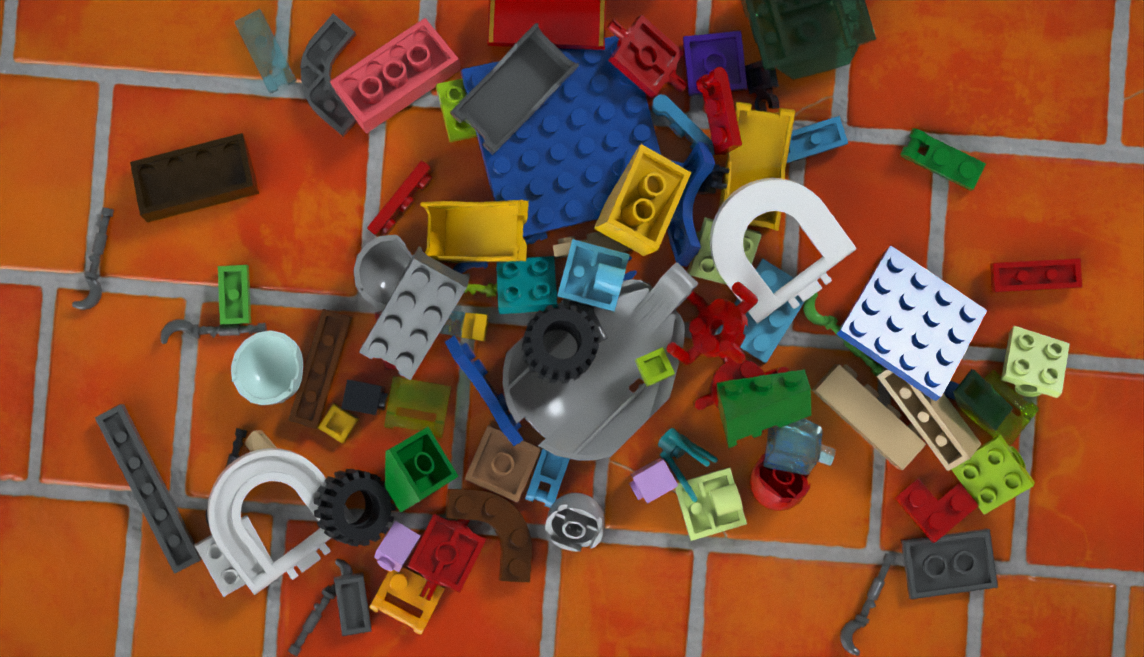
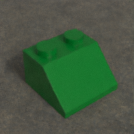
[385,427,459,513]

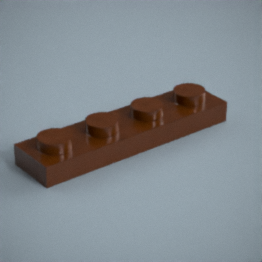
[288,309,352,429]

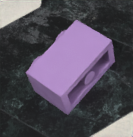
[629,457,678,504]

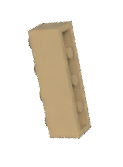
[812,364,926,470]
[877,368,981,471]

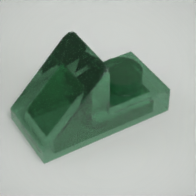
[953,369,1013,431]

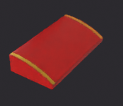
[487,0,606,50]

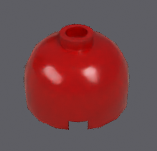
[750,451,811,511]

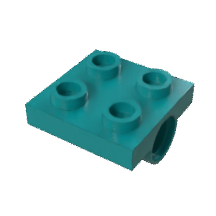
[496,256,558,314]

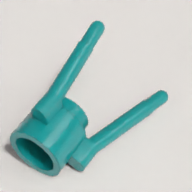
[658,428,718,502]

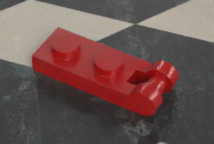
[696,67,742,155]

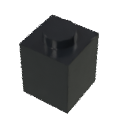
[341,380,388,415]

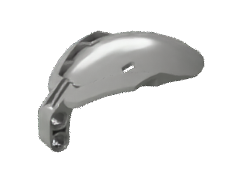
[502,262,699,461]

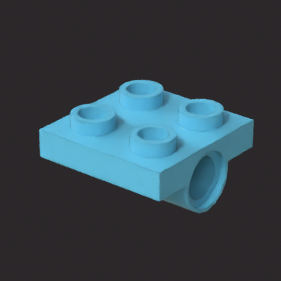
[557,239,630,312]

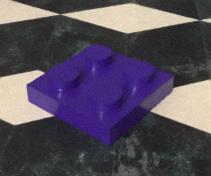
[683,31,747,96]

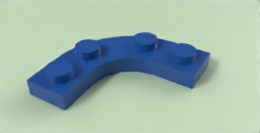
[668,141,716,267]
[445,335,524,446]

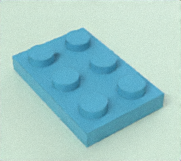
[716,259,804,363]

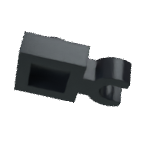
[745,58,779,112]
[697,164,730,195]

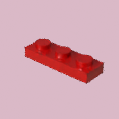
[367,160,433,237]
[990,258,1083,293]

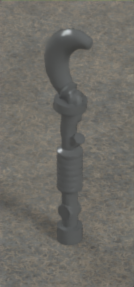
[72,207,114,310]
[160,319,267,344]
[840,553,896,656]
[288,559,353,656]

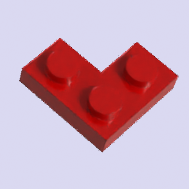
[895,478,979,543]

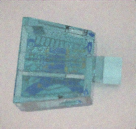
[764,418,835,475]

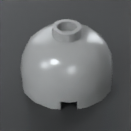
[545,493,605,552]

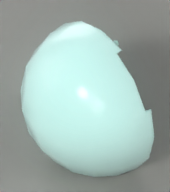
[231,330,303,405]

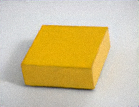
[318,403,359,444]

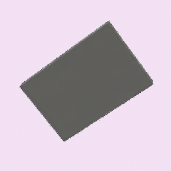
[901,528,998,599]

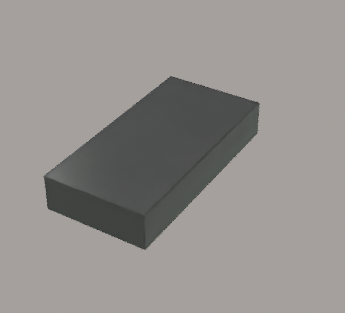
[334,572,371,636]

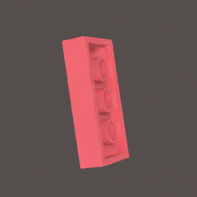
[330,18,461,134]

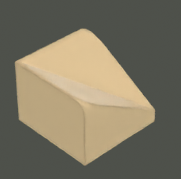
[245,430,278,452]

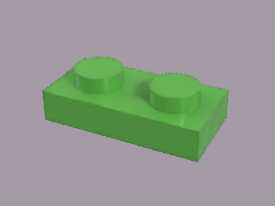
[218,265,251,325]

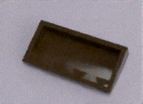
[130,133,259,222]

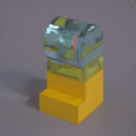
[440,311,489,342]

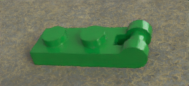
[900,128,986,191]

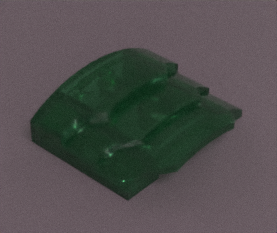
[741,0,876,80]

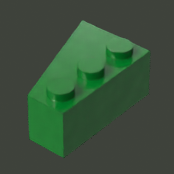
[717,369,812,448]

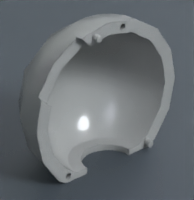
[353,235,413,309]

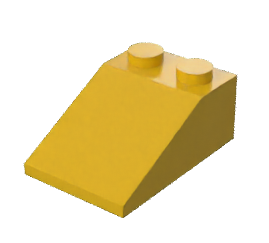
[594,144,691,256]

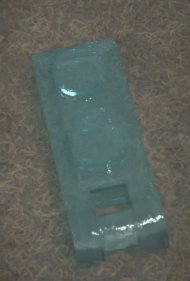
[234,9,297,94]

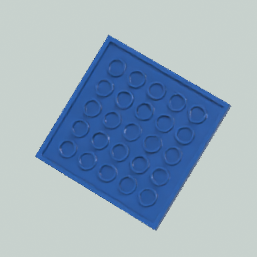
[461,36,661,237]

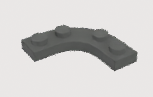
[300,13,357,137]

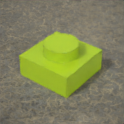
[635,347,675,387]

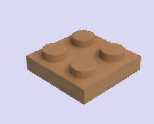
[465,425,541,502]

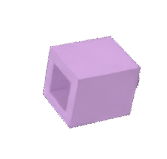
[374,521,420,573]

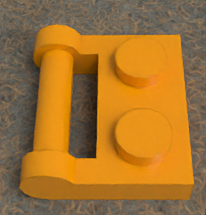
[369,566,446,635]

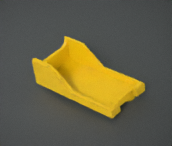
[718,102,795,231]
[420,200,529,263]

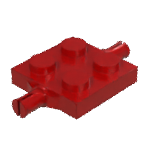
[606,15,688,98]
[407,514,486,601]

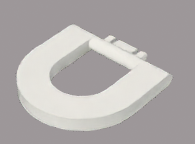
[710,178,857,324]
[207,448,356,595]

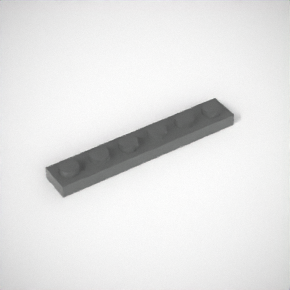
[95,404,202,574]

